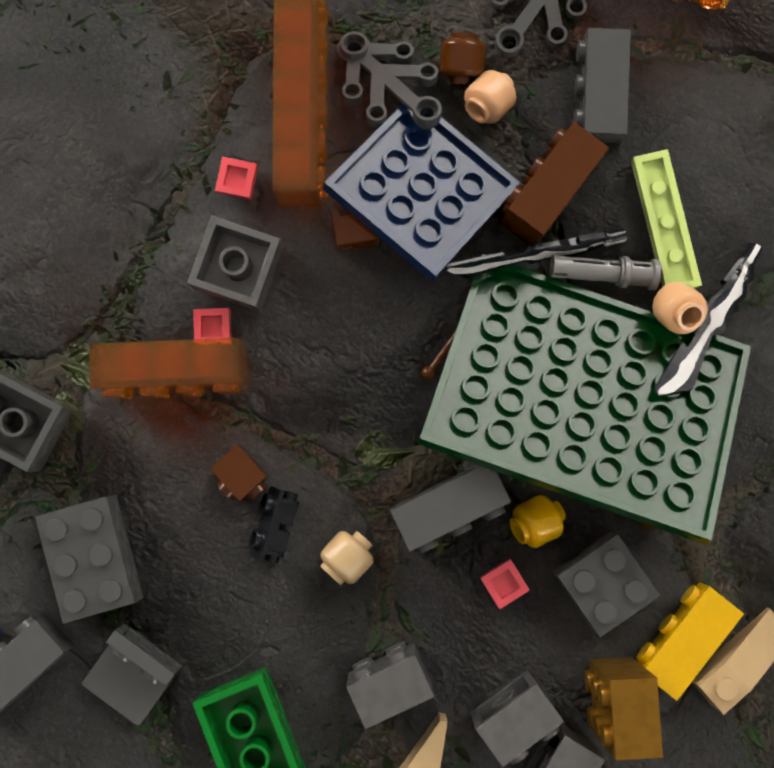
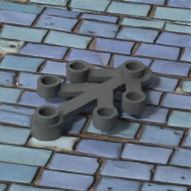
[489,0,587,58]
[337,31,442,130]

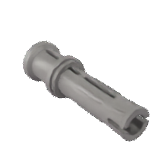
[549,255,661,291]

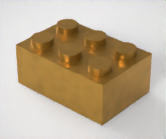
[584,657,663,761]

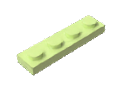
[631,149,702,288]

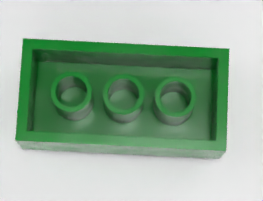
[192,667,306,768]

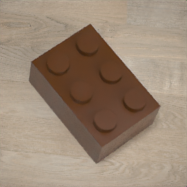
[501,122,610,245]

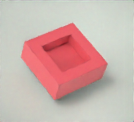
[215,156,258,201]
[193,308,232,346]
[479,558,530,610]

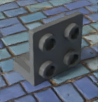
[82,624,182,726]

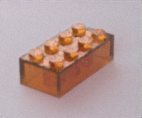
[89,338,249,399]

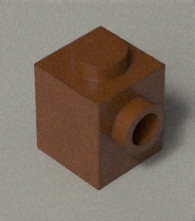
[210,444,270,501]

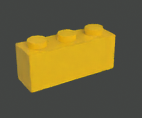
[636,582,744,701]

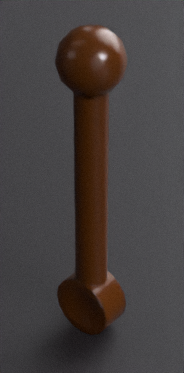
[421,319,460,380]

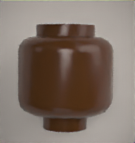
[439,32,486,85]

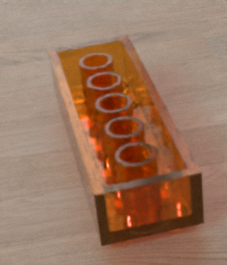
[272,0,329,207]

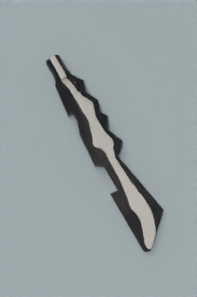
[445,228,627,279]
[654,243,763,395]

